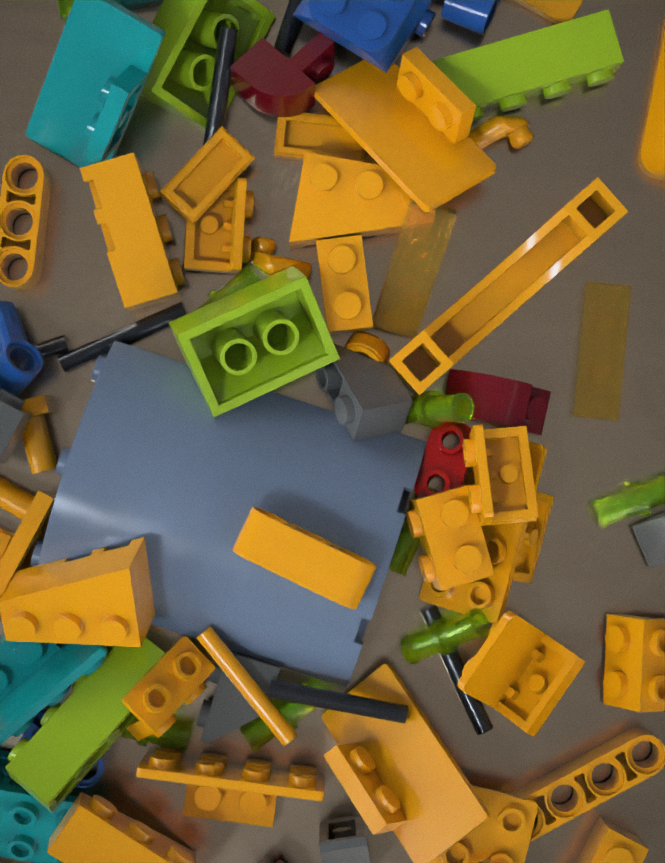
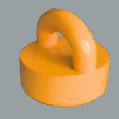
[344,332,390,364]

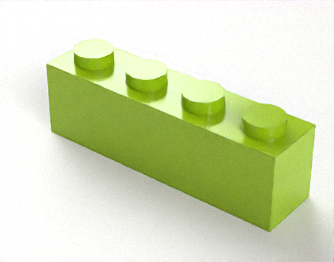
[433,9,624,122]
[5,637,165,813]

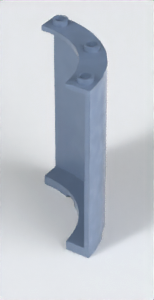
[30,340,427,688]

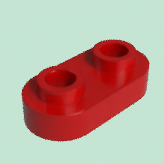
[414,419,471,498]

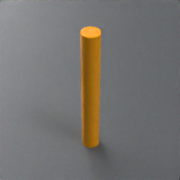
[196,626,298,746]

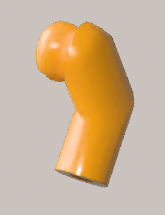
[469,116,534,150]
[250,236,311,281]

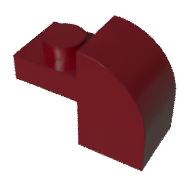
[230,32,334,117]
[440,369,551,436]

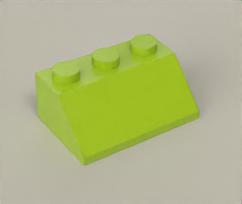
[141,0,276,130]
[169,266,340,417]

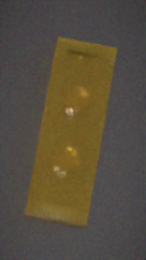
[372,198,457,338]
[571,282,631,421]

